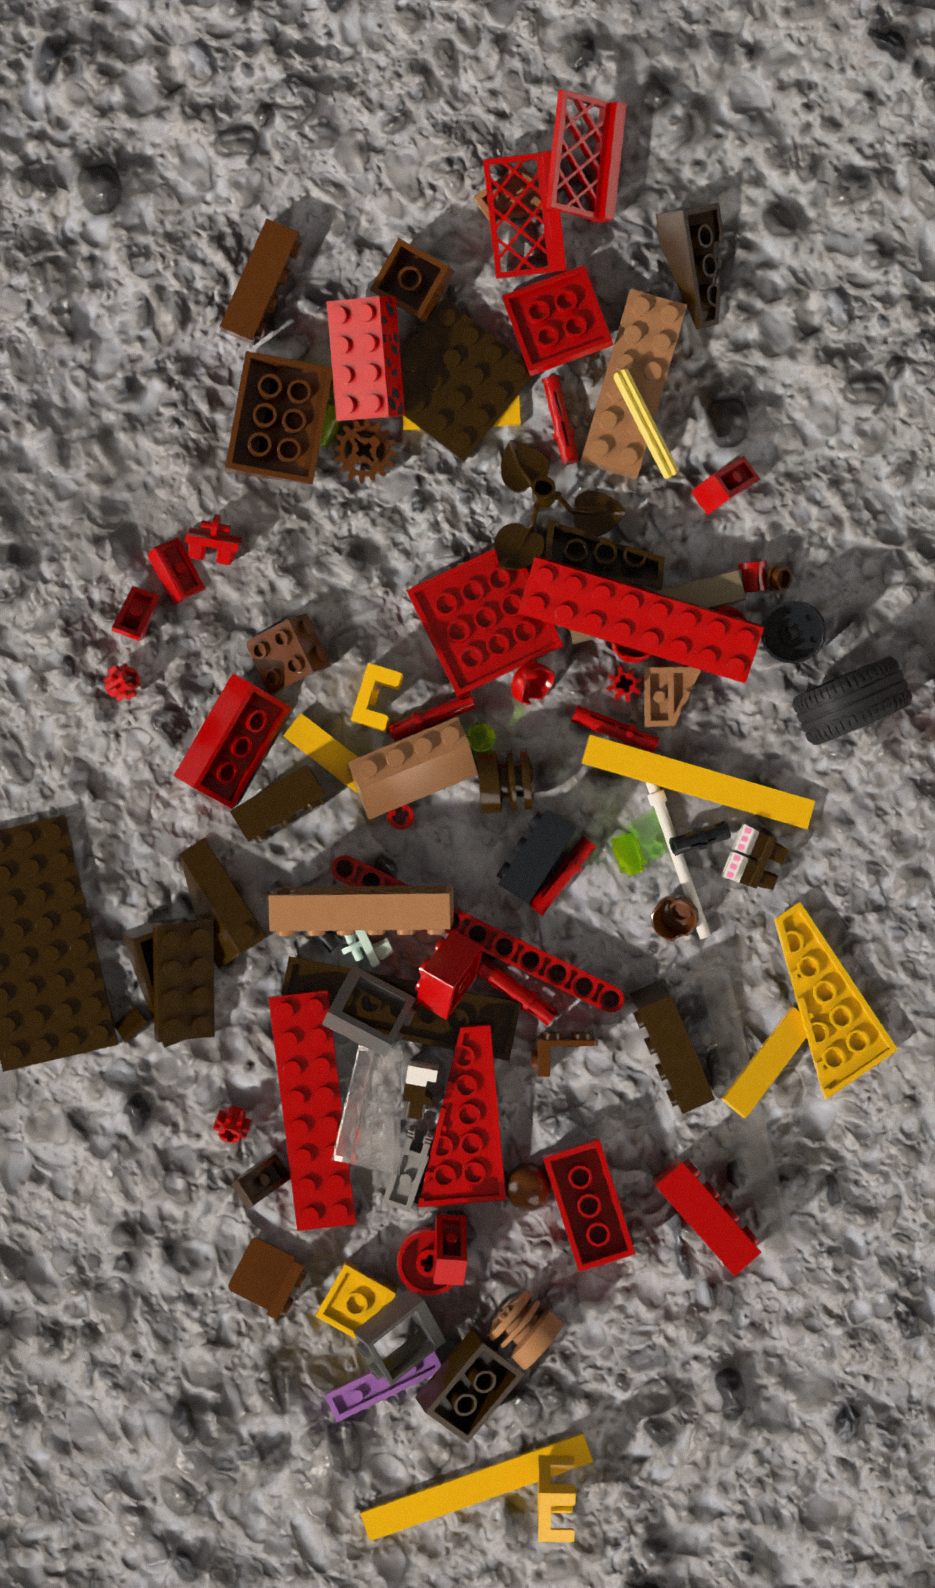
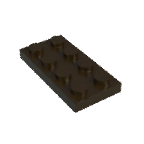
[153,919,215,1042]

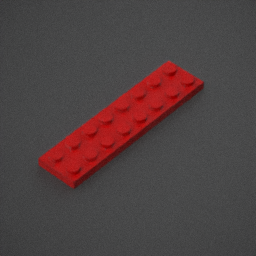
[518,555,764,684]
[268,989,356,1231]

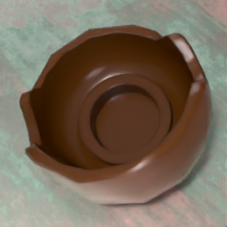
[651,894,699,941]
[506,1163,551,1211]

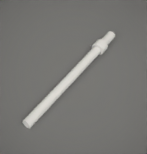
[646,783,711,939]

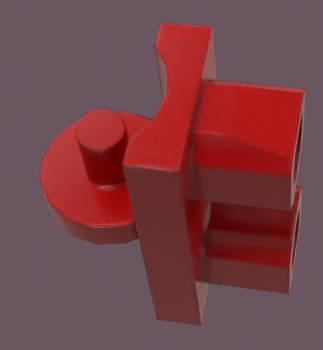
[185,514,242,565]

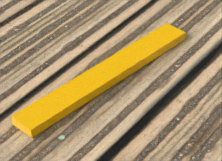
[581,735,815,829]
[360,1432,593,1541]

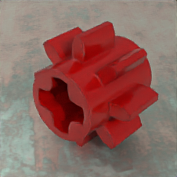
[103,663,141,702]
[606,666,642,703]
[213,1106,252,1143]

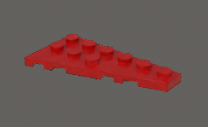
[417,1023,506,1207]

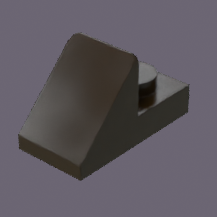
[231,1154,291,1209]

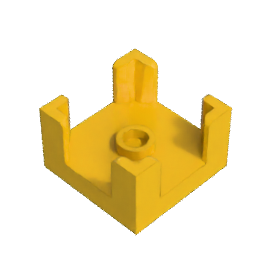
[350,663,404,733]
[315,1260,397,1340]
[537,1455,576,1542]

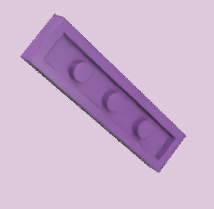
[324,1351,442,1422]

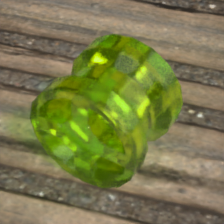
[467,723,496,752]

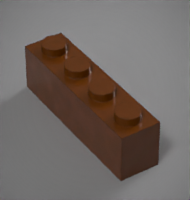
[219,218,303,345]

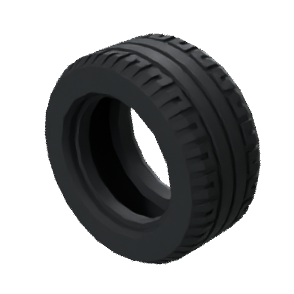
[792,656,912,745]

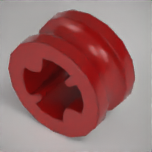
[387,805,414,830]

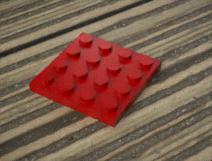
[406,548,564,697]

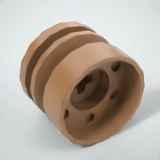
[486,1289,564,1370]

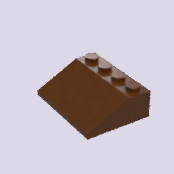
[225,351,332,485]

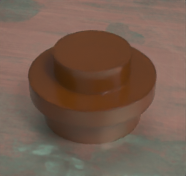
[766,563,792,593]

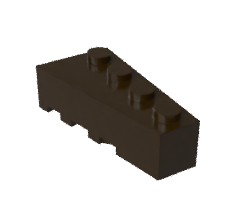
[545,519,665,591]
[629,979,715,1114]

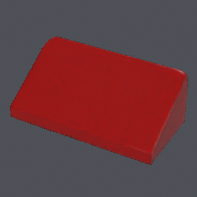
[147,537,206,605]

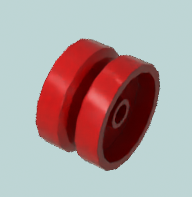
[397,1226,453,1296]

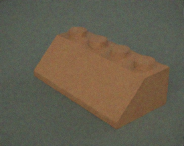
[346,717,478,820]

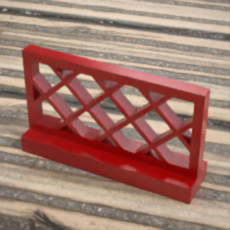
[546,89,627,224]
[483,151,566,279]

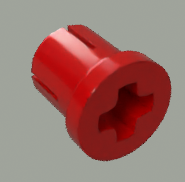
[738,560,768,593]

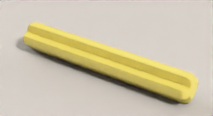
[614,369,678,479]

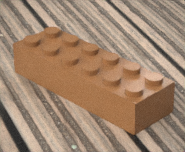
[580,289,687,480]
[268,885,454,936]

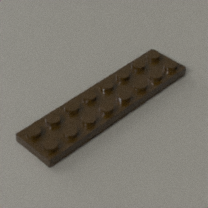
[281,956,521,1061]

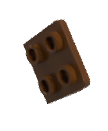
[247,613,332,694]
[530,1031,598,1077]
[228,1237,307,1320]

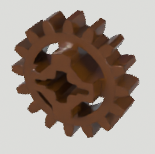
[333,419,397,484]

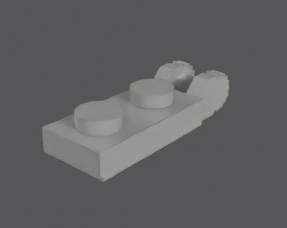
[382,1125,434,1213]

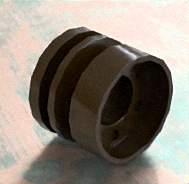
[476,748,535,814]

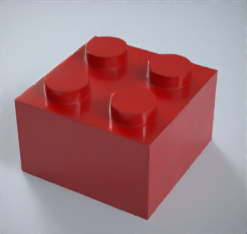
[415,929,483,1020]

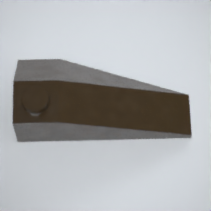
[179,838,268,969]

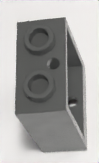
[322,965,416,1057]
[353,1288,446,1385]

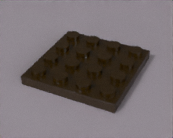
[400,298,534,463]

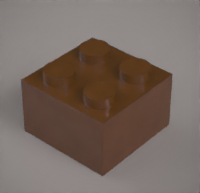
[370,238,455,322]

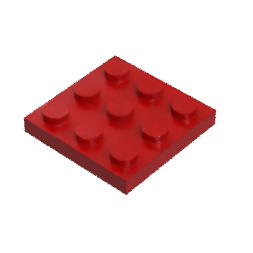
[502,265,614,376]

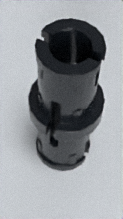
[669,821,731,856]

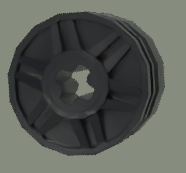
[761,601,827,664]

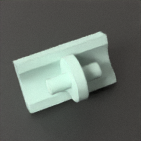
[341,930,394,968]

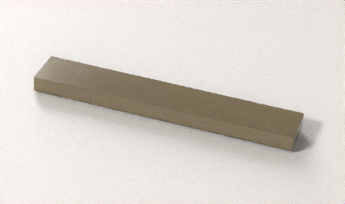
[569,570,746,644]

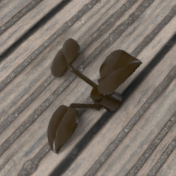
[495,440,626,570]

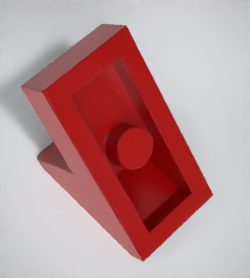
[111,585,160,641]

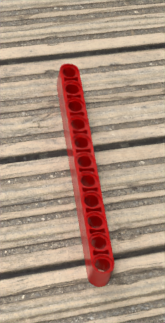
[331,855,624,1013]

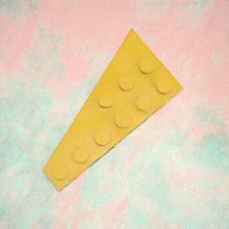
[774,902,898,1099]

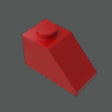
[691,456,760,515]
[433,1214,467,1285]

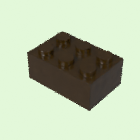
[230,764,327,844]
[415,1329,525,1443]

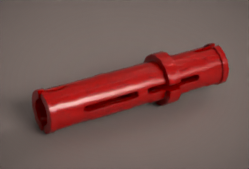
[542,375,580,466]
[388,691,477,742]
[571,704,660,753]
[528,835,597,916]
[477,959,558,1026]

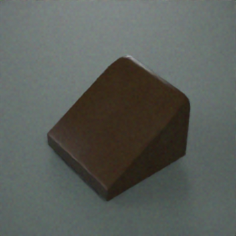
[115,1007,150,1043]

